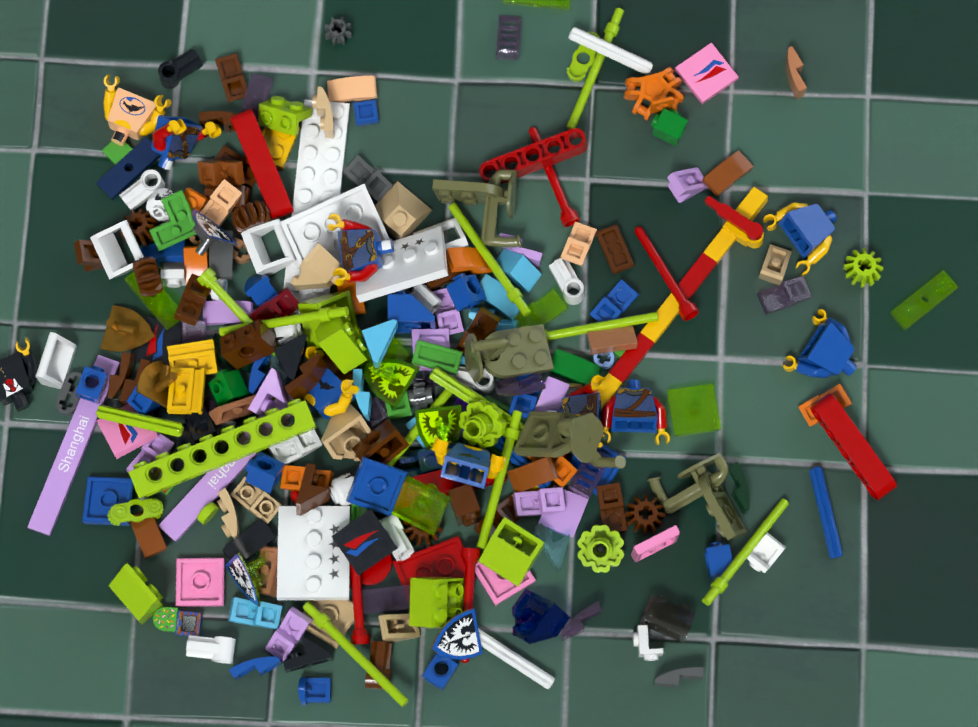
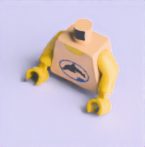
[103,74,172,146]

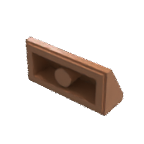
[587,326,638,355]
[209,395,256,425]
[253,546,278,597]

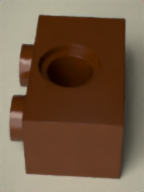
[220,319,276,369]
[352,419,409,464]
[448,484,480,527]

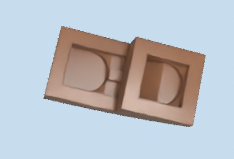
[785,46,807,100]

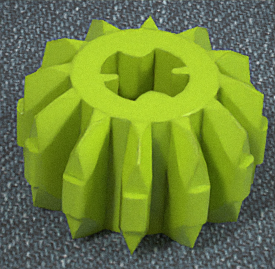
[843,248,883,288]

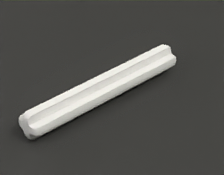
[569,27,653,75]
[478,628,555,689]

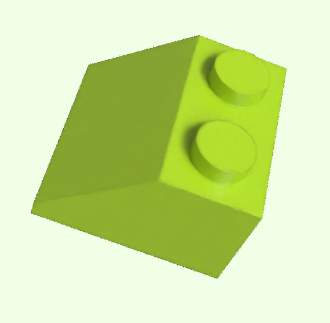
[298,290,358,349]

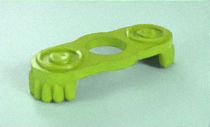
[567,32,599,82]
[107,498,164,526]

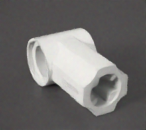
[119,169,165,210]
[549,258,584,305]
[400,283,442,314]
[449,366,495,395]
[379,512,414,561]
[186,635,236,664]

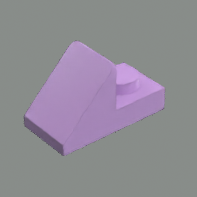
[667,167,708,203]
[248,368,289,416]

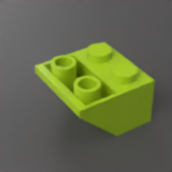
[315,304,367,375]
[478,517,545,587]
[109,563,164,624]
[409,577,464,628]

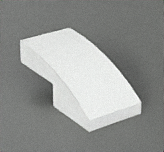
[268,430,322,465]

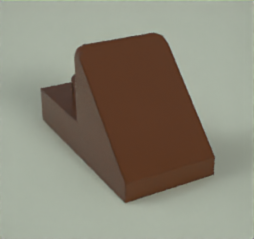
[74,240,104,272]
[296,463,329,516]

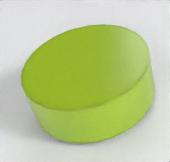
[197,502,219,525]

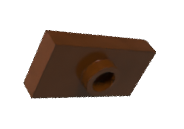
[595,224,634,275]

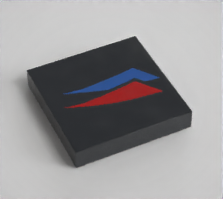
[132,317,184,366]
[331,509,398,576]

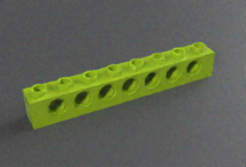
[129,398,317,499]

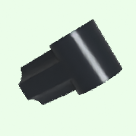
[158,49,203,89]

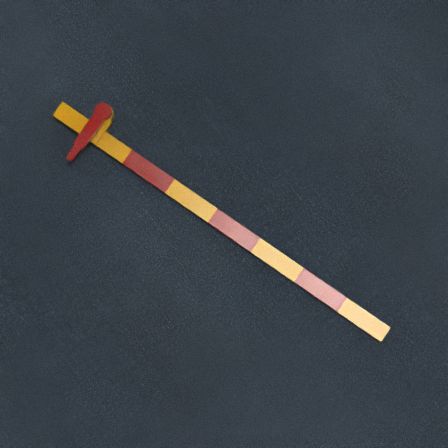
[512,187,768,497]

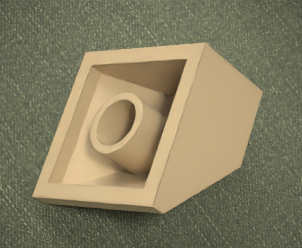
[375,181,432,240]

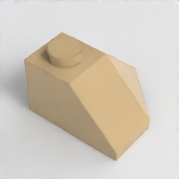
[290,243,342,290]
[321,404,372,461]

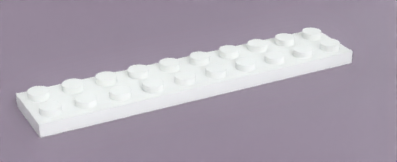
[283,100,350,316]

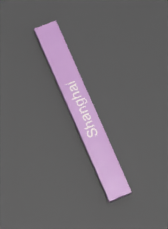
[27,355,120,537]
[158,391,302,543]

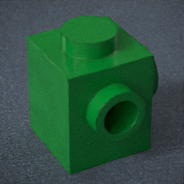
[651,108,688,147]
[208,369,250,406]

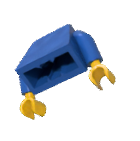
[782,309,857,378]

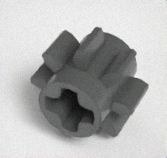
[324,17,352,46]
[408,382,435,410]

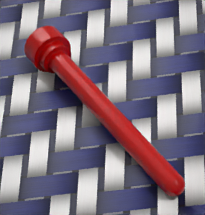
[528,127,580,227]
[634,226,699,321]
[461,548,481,663]
[350,564,370,645]

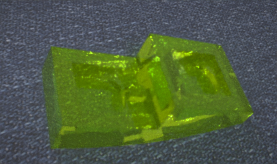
[515,289,569,327]

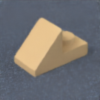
[758,244,792,285]

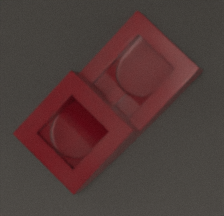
[249,288,299,321]

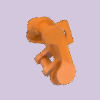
[624,67,684,121]

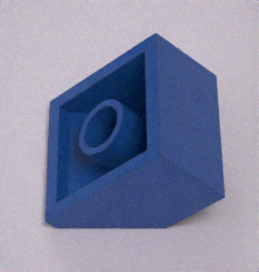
[388,291,436,334]

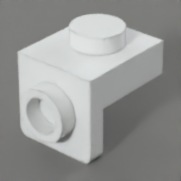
[161,262,186,288]
[747,532,786,573]
[633,625,664,661]

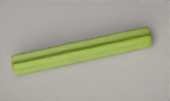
[96,405,184,437]

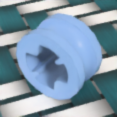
[593,352,614,370]

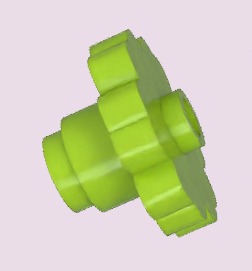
[459,400,506,448]
[577,524,625,573]

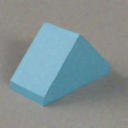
[496,249,542,294]
[362,319,398,368]

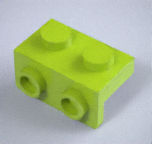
[258,96,312,136]

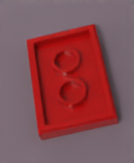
[393,536,476,606]

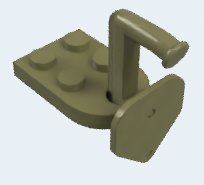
[432,169,522,248]
[465,324,554,383]
[513,411,626,469]
[647,452,748,540]

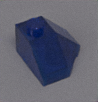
[512,589,570,644]

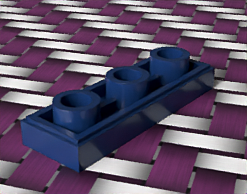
[96,137,161,201]

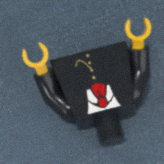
[0,338,38,412]

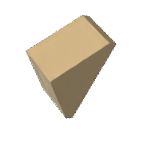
[379,614,420,643]

